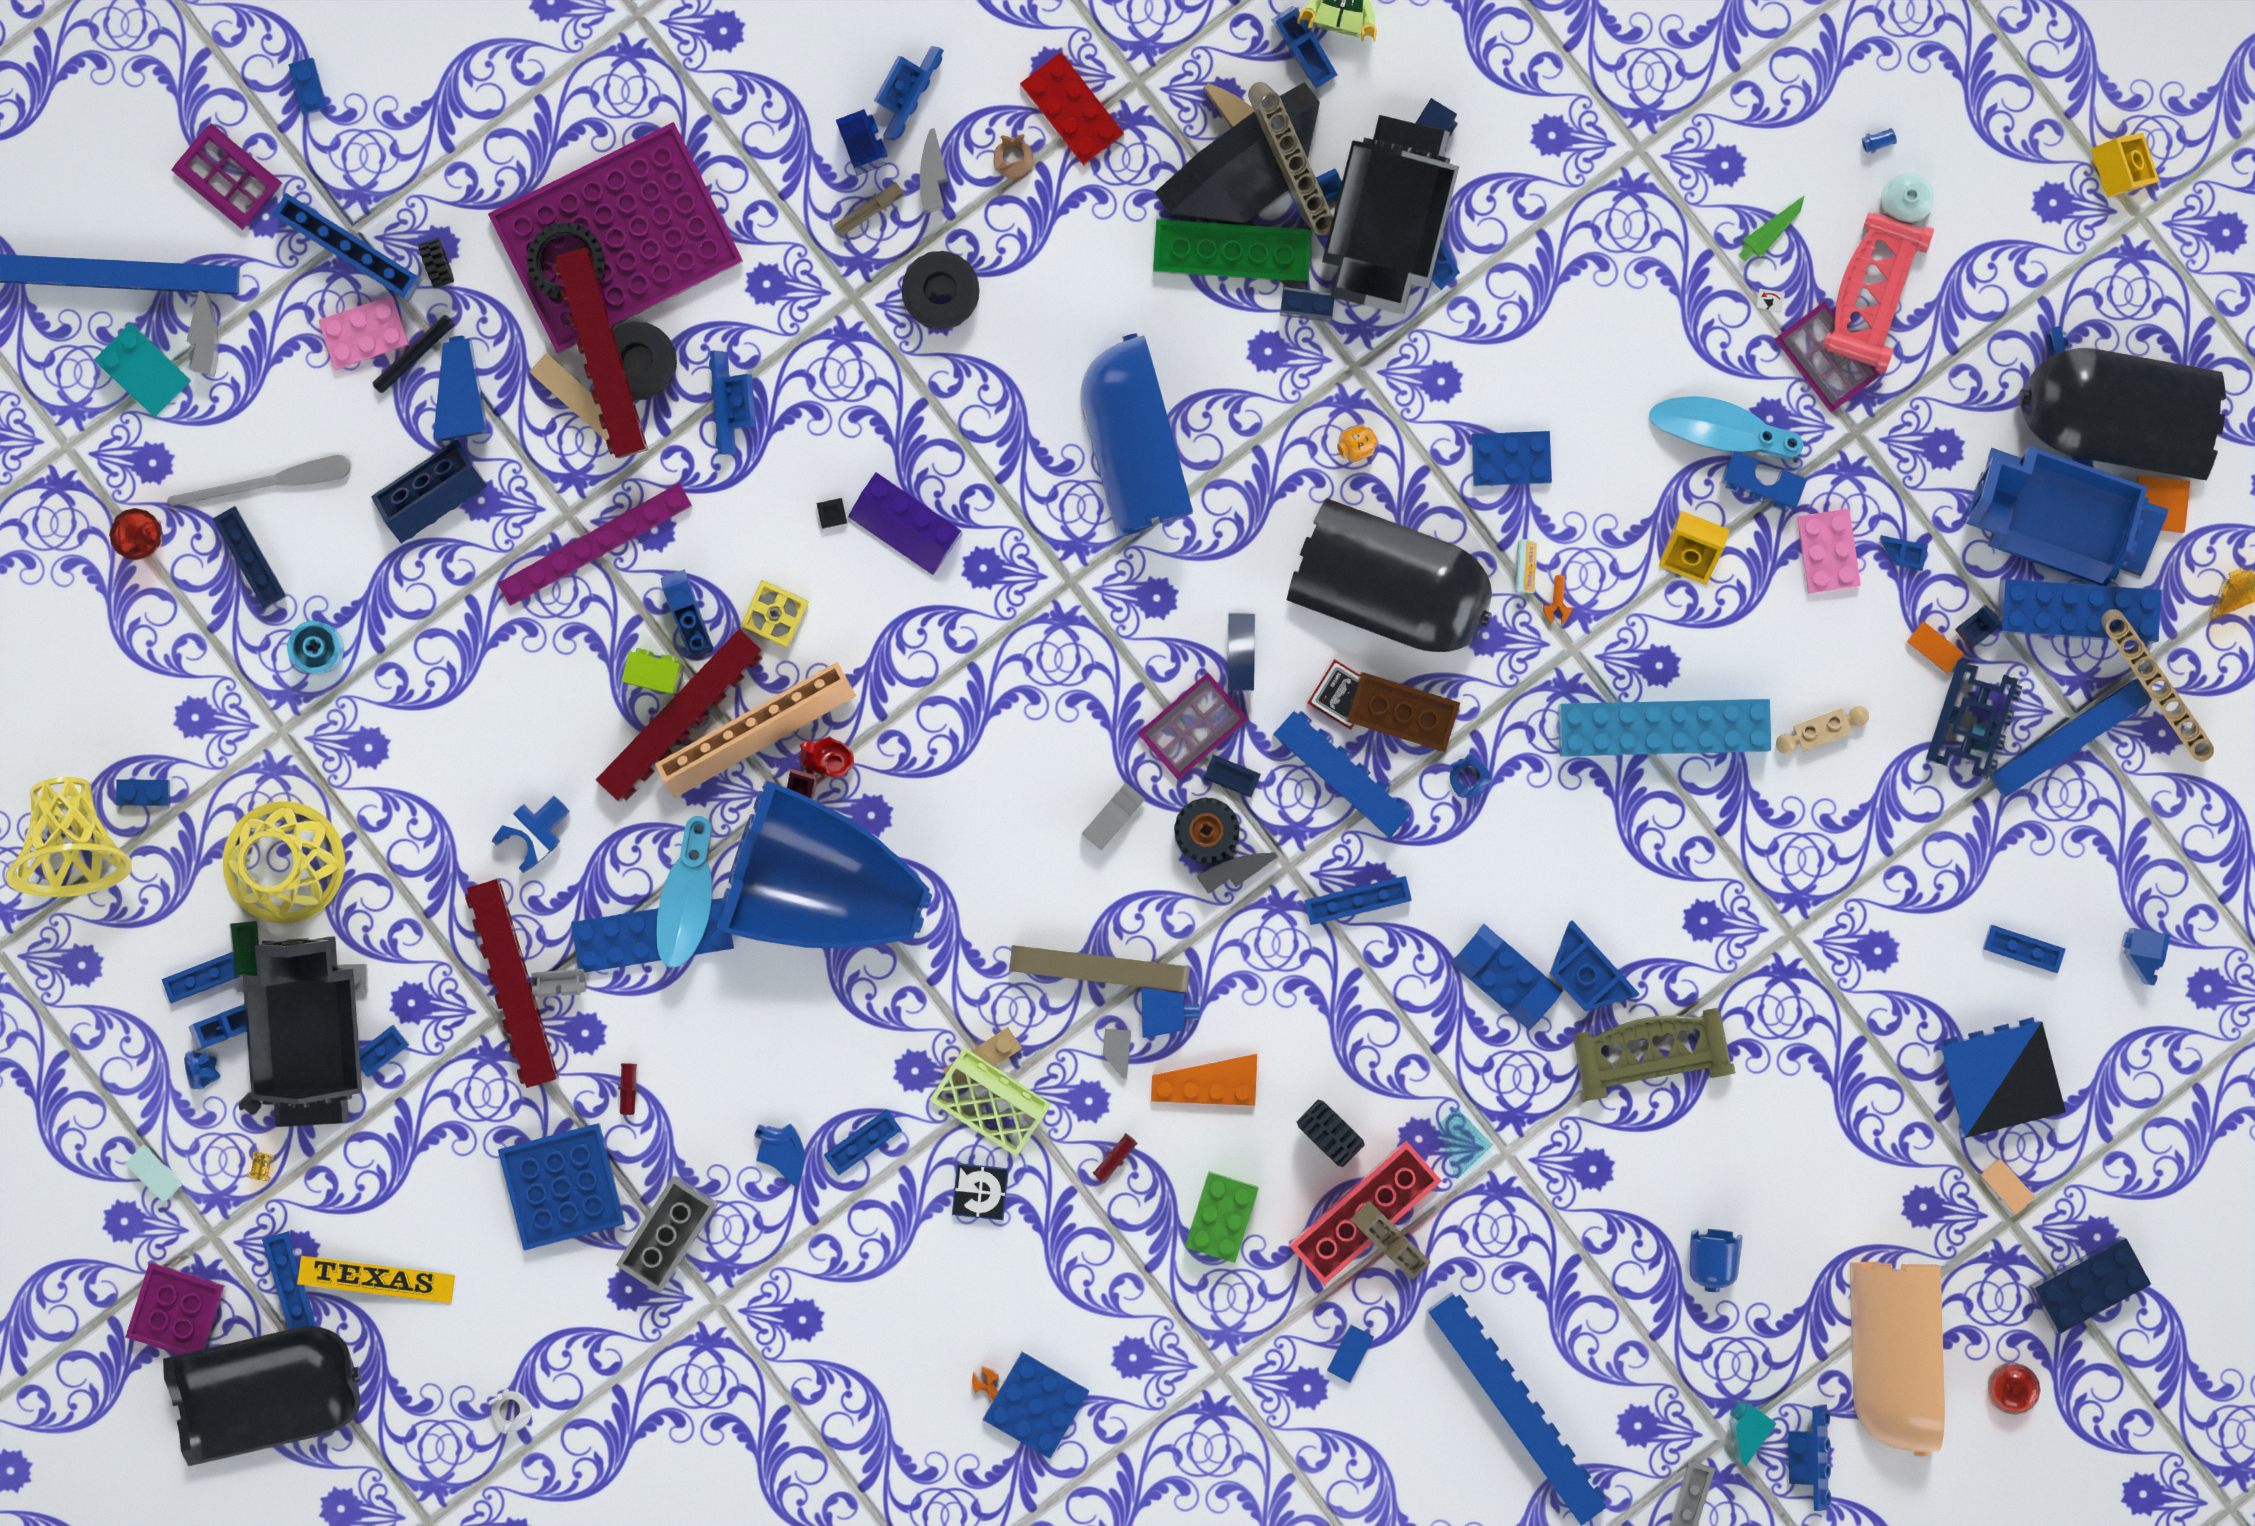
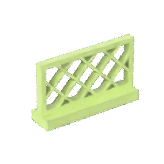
[930,1048,1051,1157]

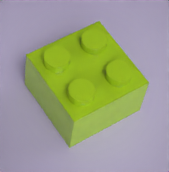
[621,648,684,696]

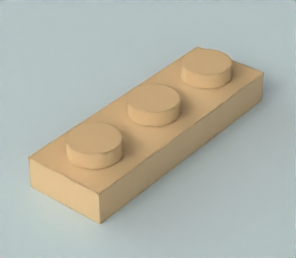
[943,1027,1022,1090]

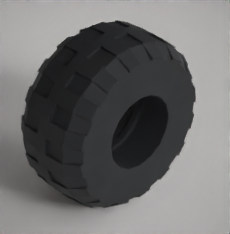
[902,251,980,330]
[613,321,677,400]

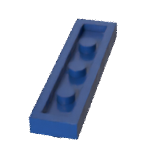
[1304,876,1412,925]
[262,1231,317,1330]

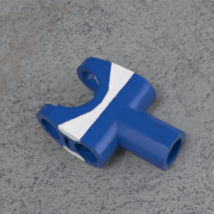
[491,795,570,873]

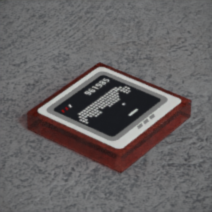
[1307,659,1360,731]

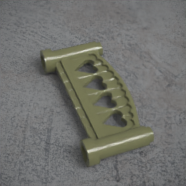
[1573,1008,1736,1102]

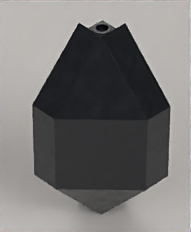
[1154,81,1320,225]

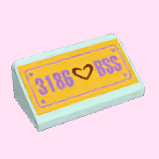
[1515,539,1538,594]

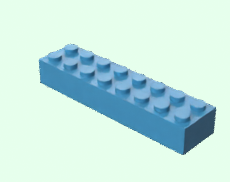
[1558,699,1771,757]

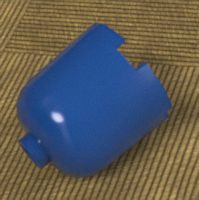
[1689,1229,1743,1293]

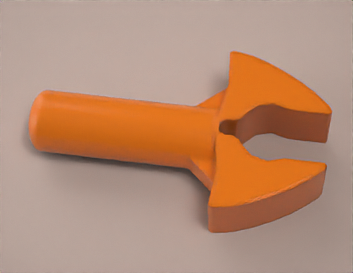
[1543,575,1572,625]
[972,1366,999,1401]

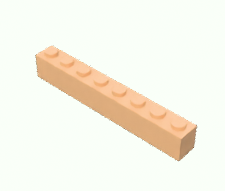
[655,662,857,798]

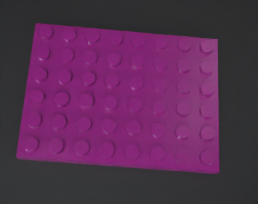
[488,122,744,354]

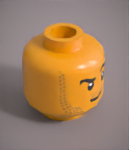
[1337,424,1377,462]

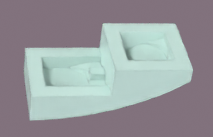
[125,1145,183,1202]

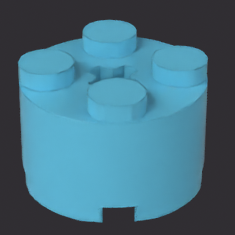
[287,621,344,674]

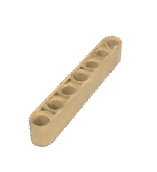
[2101,610,2214,762]

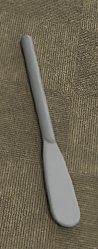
[167,455,350,506]

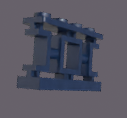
[1926,660,2023,780]

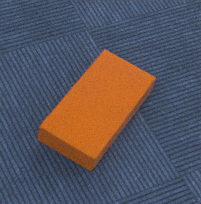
[1906,621,1964,674]

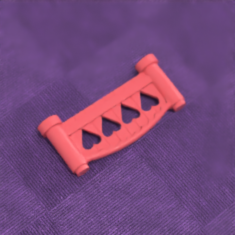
[1822,212,1934,373]

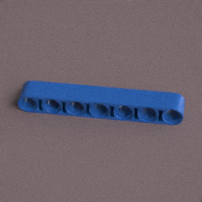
[1989,678,2153,798]

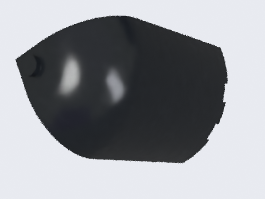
[2018,348,2226,481]
[1286,498,1492,652]
[163,1326,362,1467]

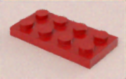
[1020,52,1124,166]

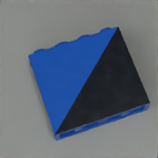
[1937,1017,2066,1138]

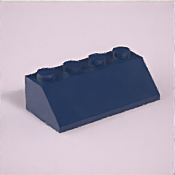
[371,439,488,544]

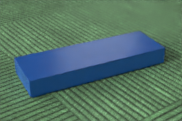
[1982,925,2066,973]
[161,952,242,1004]
[824,1109,902,1176]

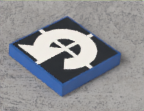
[952,1163,1009,1221]

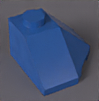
[2122,928,2171,986]

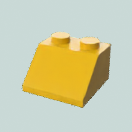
[2091,133,2160,198]
[1658,510,1730,585]

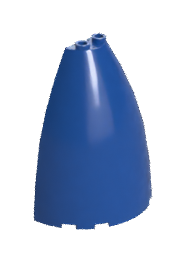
[717,780,932,949]

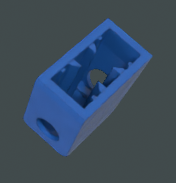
[1141,988,1200,1038]

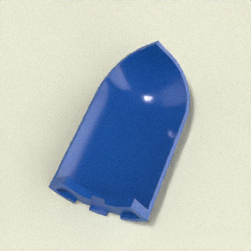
[1080,333,1193,538]

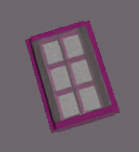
[171,123,283,230]
[1774,301,1881,413]
[1137,672,1248,780]

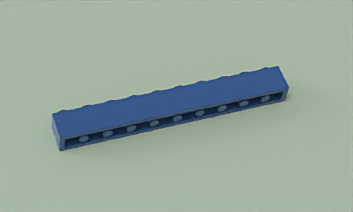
[1427,1292,1607,1526]

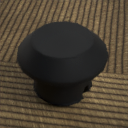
[239,1092,261,1115]

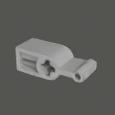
[1082,782,1145,851]

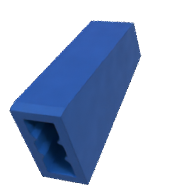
[433,335,489,442]

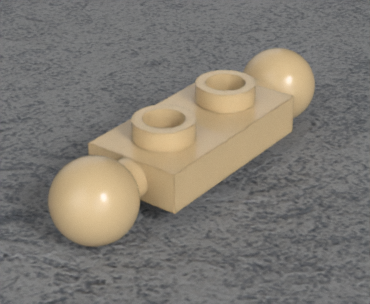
[1776,706,1869,754]

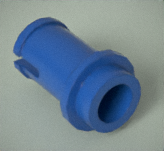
[1862,128,1897,154]

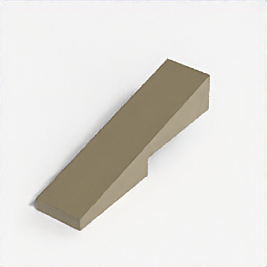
[1351,1201,1431,1280]

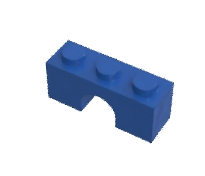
[1720,451,1807,512]

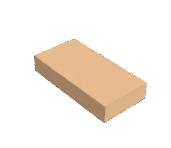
[1980,1158,2035,1215]

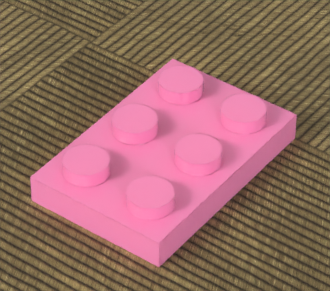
[318,295,410,370]
[1797,509,1861,594]

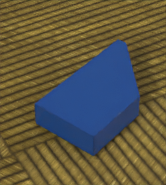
[1879,535,1928,571]

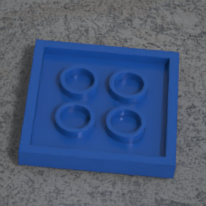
[982,1351,1090,1459]

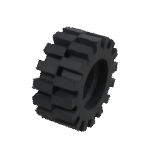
[418,238,454,289]

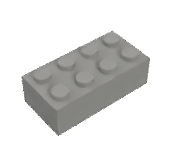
[616,1175,719,1293]

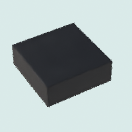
[816,498,848,529]

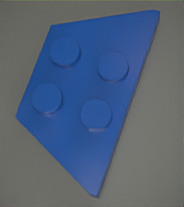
[1549,920,1640,1011]

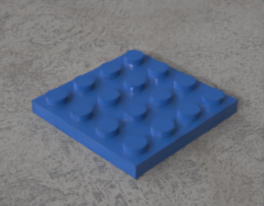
[498,1123,626,1251]

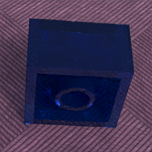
[836,109,888,176]

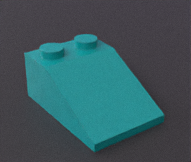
[94,323,192,417]

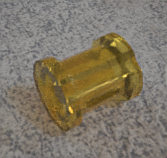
[247,1151,275,1181]

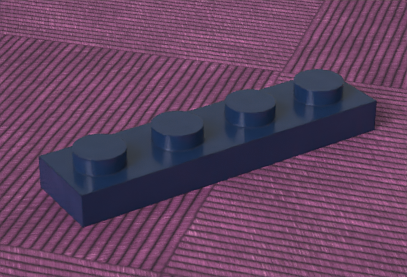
[212,506,288,609]

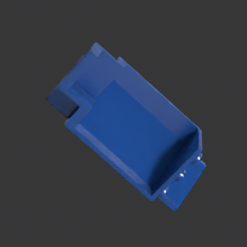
[1965,446,2169,586]

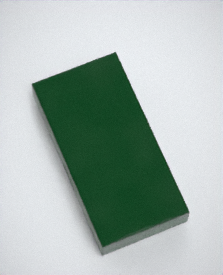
[229,921,259,976]

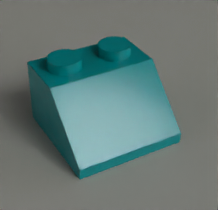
[1729,1400,1777,1466]

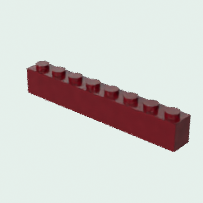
[554,247,649,459]
[595,629,764,802]
[465,879,559,1088]

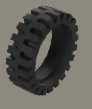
[527,222,606,301]

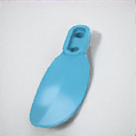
[1649,396,1803,460]
[657,816,712,968]

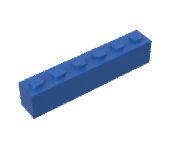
[272,193,422,302]
[1273,711,1411,838]

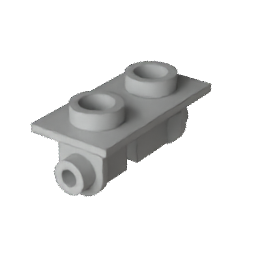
[531,969,587,998]

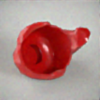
[799,736,854,778]

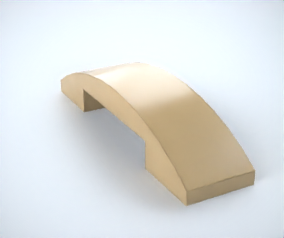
[529,353,609,440]

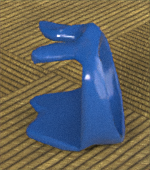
[1449,753,1492,798]
[184,1050,221,1090]

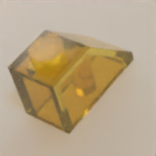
[2209,567,2255,620]

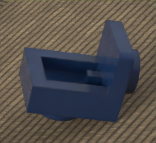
[1955,605,2002,649]

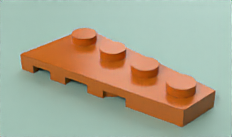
[1151,1054,1257,1106]

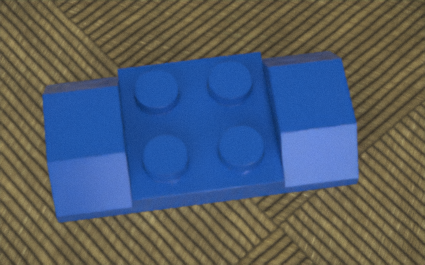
[1450,923,1563,1031]

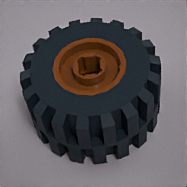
[1174,797,1240,863]
[1296,1099,1365,1167]

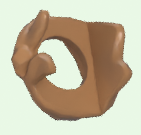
[993,134,1033,179]

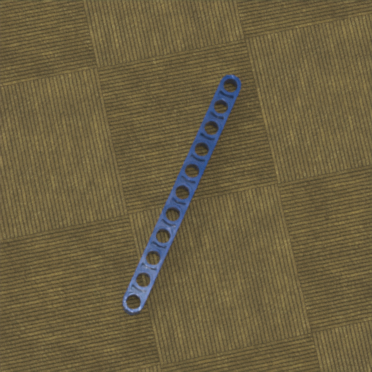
[0,254,240,295]

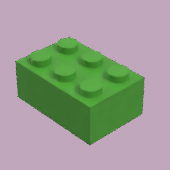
[1185,1170,1259,1263]

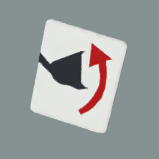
[1757,289,1785,312]

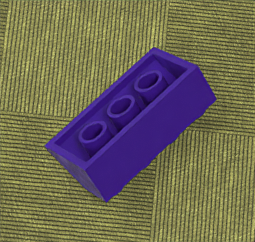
[848,472,962,575]

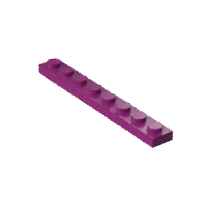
[497,483,693,606]

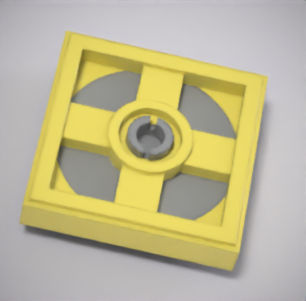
[740,580,809,649]

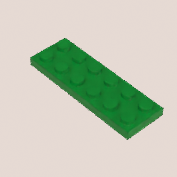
[1153,219,1312,283]

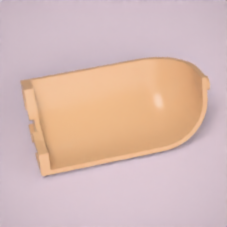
[1849,1262,1945,1456]

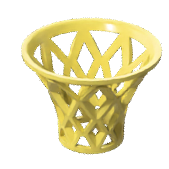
[6,777,132,897]
[223,801,345,923]

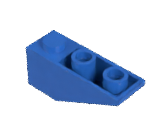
[660,569,713,657]

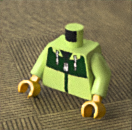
[1297,0,1377,42]

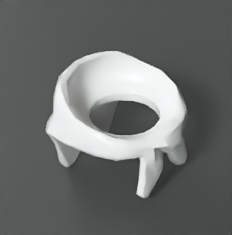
[488,1389,532,1434]

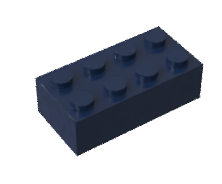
[2029,1236,2152,1334]

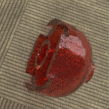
[109,508,164,561]
[1988,1362,2041,1415]

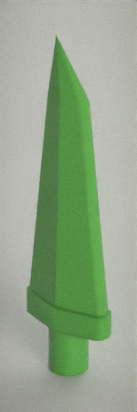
[1738,195,1805,261]

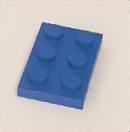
[1471,431,1552,486]

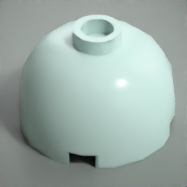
[1880,172,1934,224]

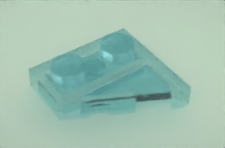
[1438,1107,1493,1179]

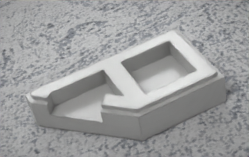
[1103,1028,1131,1079]

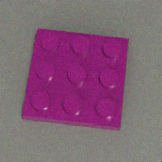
[125,1262,226,1355]

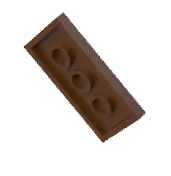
[1346,672,1460,752]

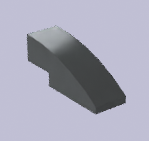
[1196,852,1278,894]

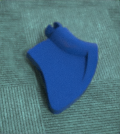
[754,1123,805,1186]

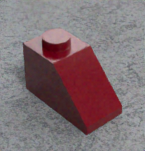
[787,768,819,799]

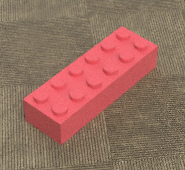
[1289,1140,1442,1286]

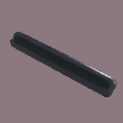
[372,315,455,393]

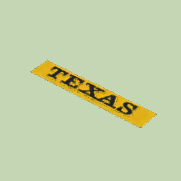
[297,1256,455,1303]

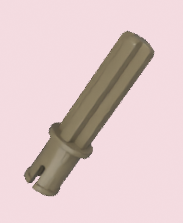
[834,182,905,236]

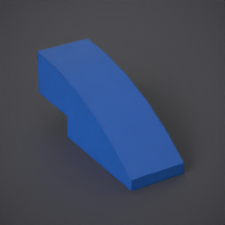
[1271,6,1338,89]
[188,1004,246,1051]

